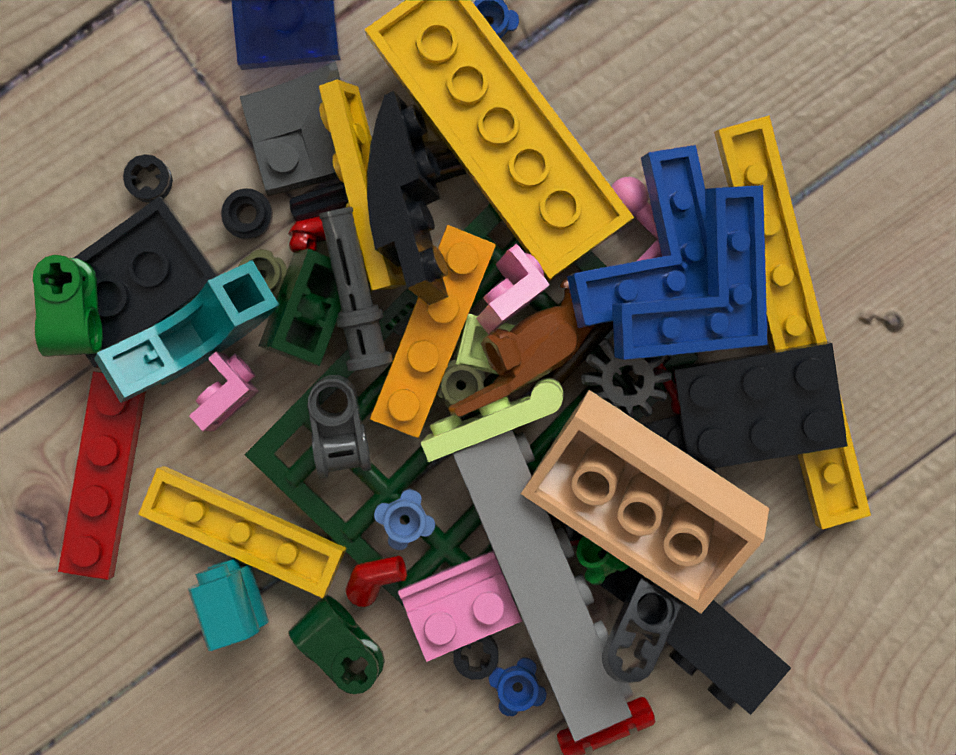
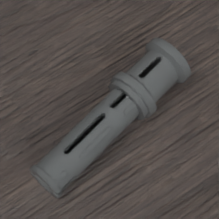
[319,207,393,371]

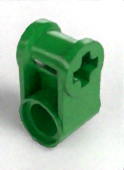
[32,255,103,357]

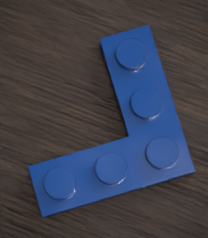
[567,145,709,328]
[612,185,768,360]

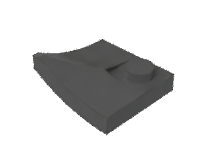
[240,62,341,196]

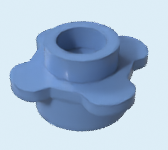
[374,489,435,550]

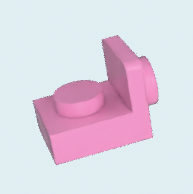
[476,244,550,334]
[189,351,259,431]

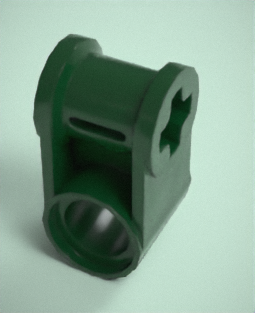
[288,594,385,694]

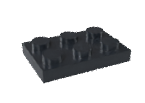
[45,196,219,368]
[672,341,848,469]

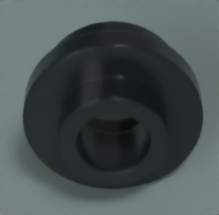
[221,188,273,240]

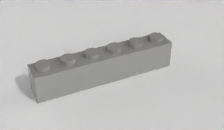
[452,430,633,742]

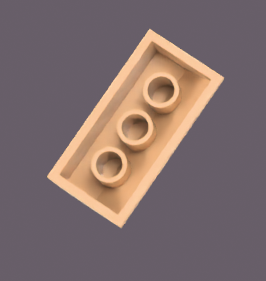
[521,390,769,614]

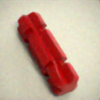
[557,697,656,755]

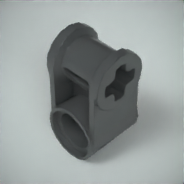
[308,375,372,479]

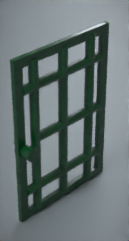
[244,204,699,608]

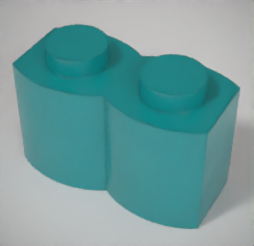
[188,558,269,651]

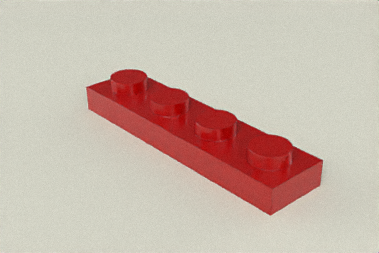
[58,371,146,580]

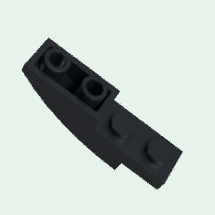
[367,91,448,305]

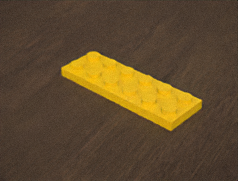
[364,0,634,282]

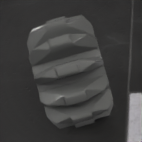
[581,338,671,418]

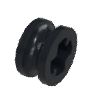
[123,154,173,203]
[453,635,498,680]

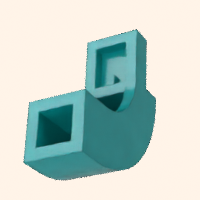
[94,260,279,403]

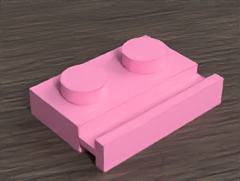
[398,550,522,662]

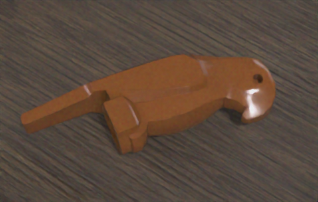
[449,278,595,417]

